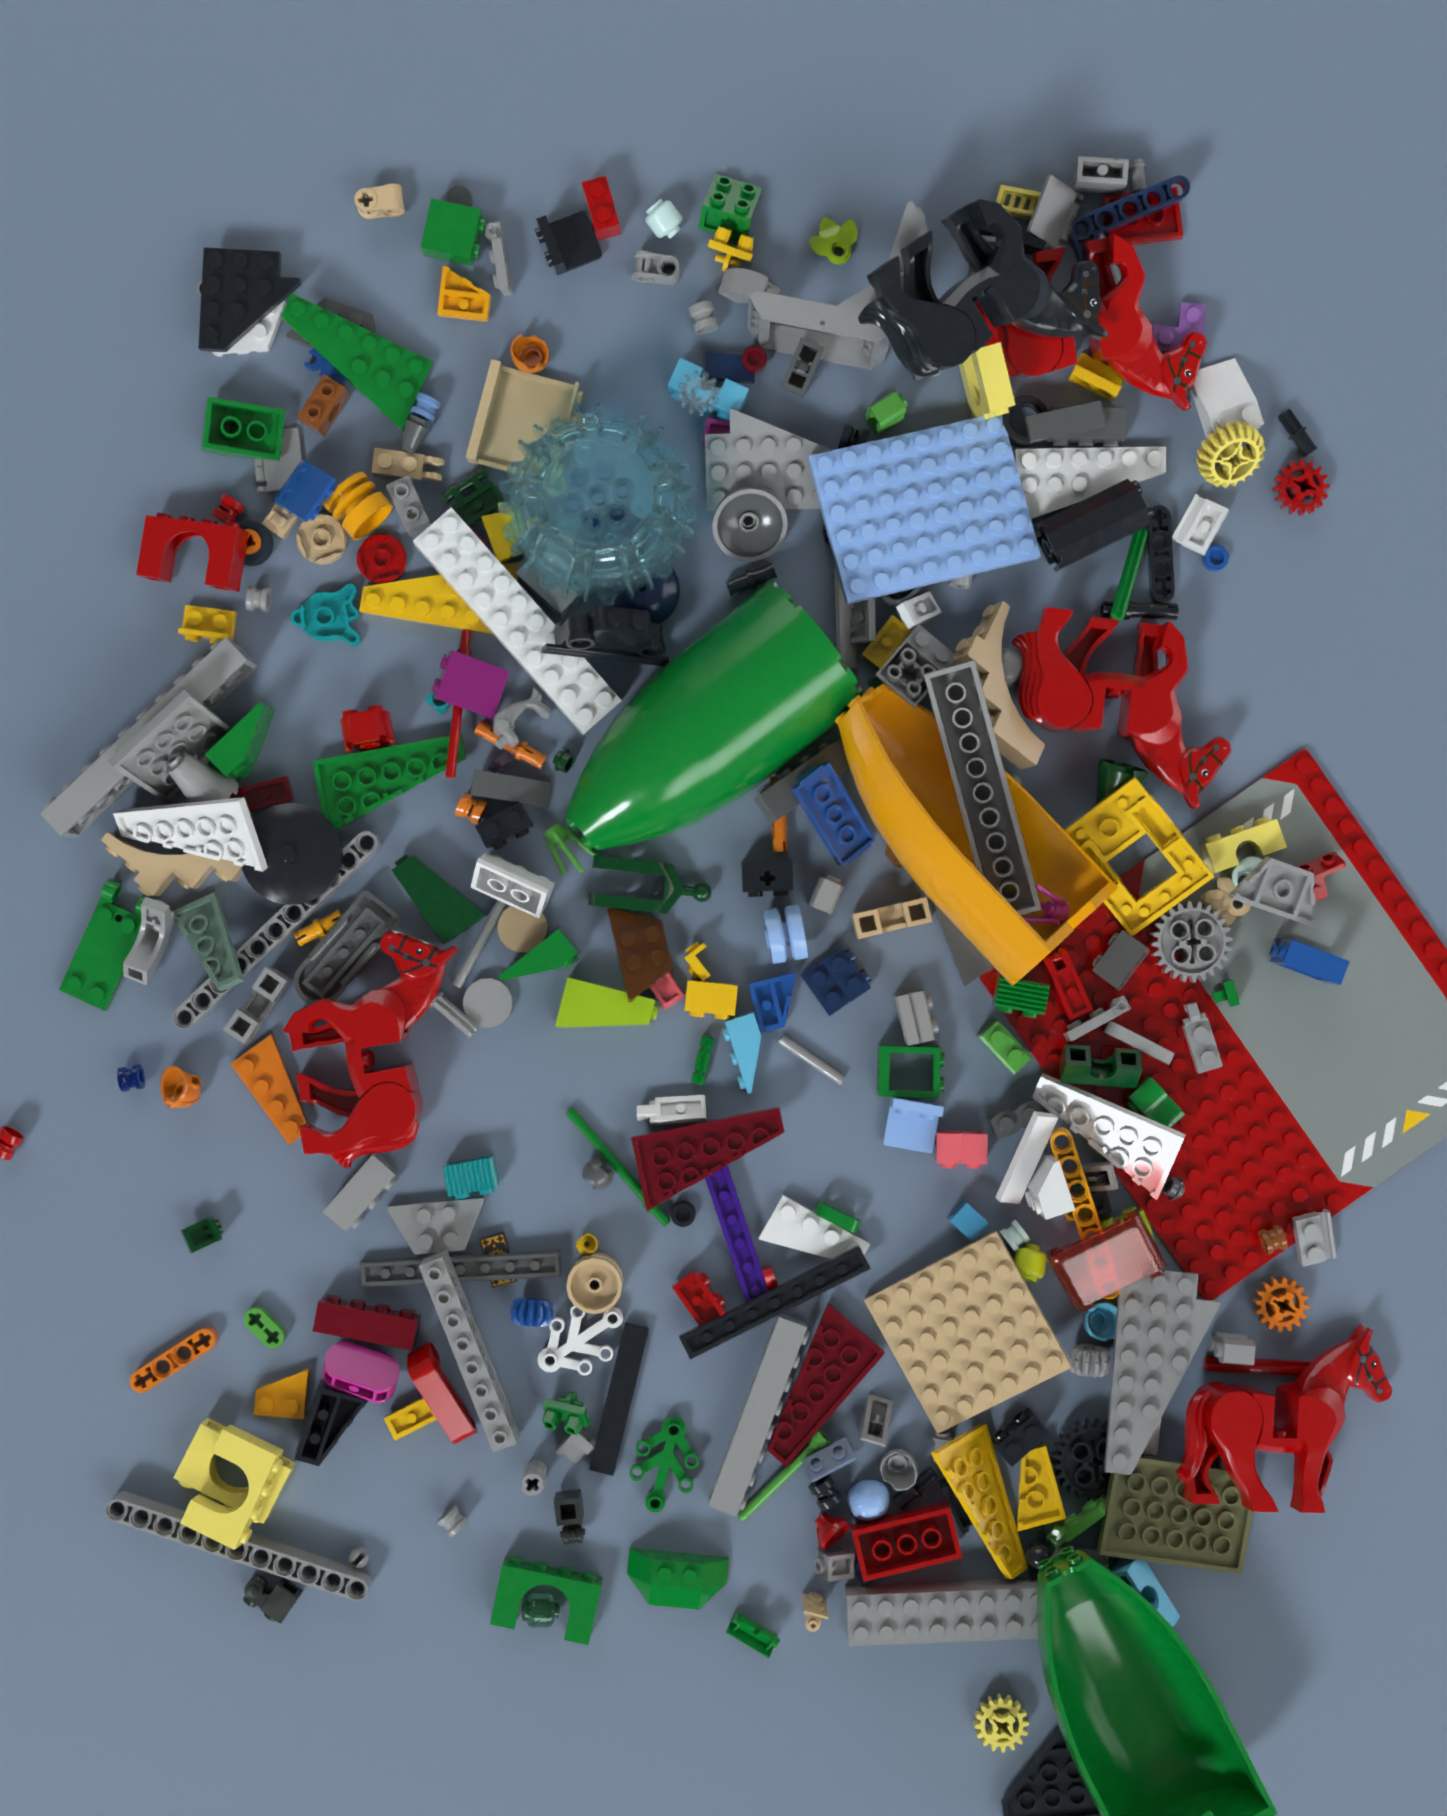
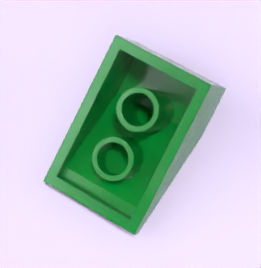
[201,396,285,461]
[205,702,275,780]
[498,929,580,980]

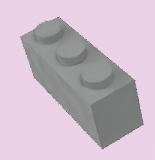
[323,1153,399,1232]

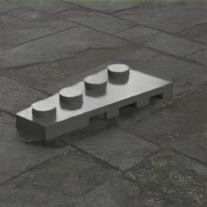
[929,898,993,986]

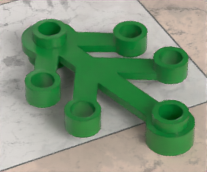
[629,1416,700,1512]

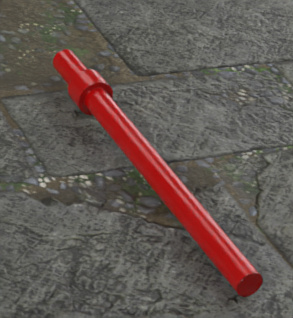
[445,630,472,779]

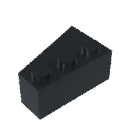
[294,1378,368,1466]

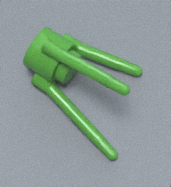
[544,823,599,876]

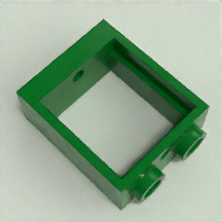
[877,1044,945,1098]

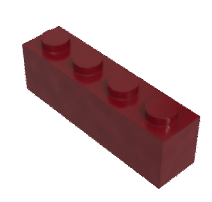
[312,1295,421,1350]

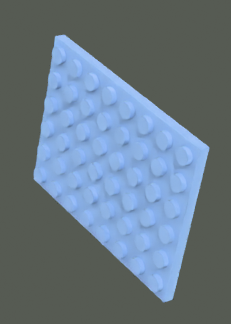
[808,415,1041,605]

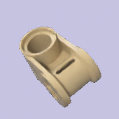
[354,183,405,219]

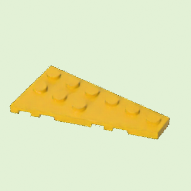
[359,562,520,635]

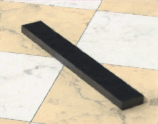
[679,1245,871,1360]

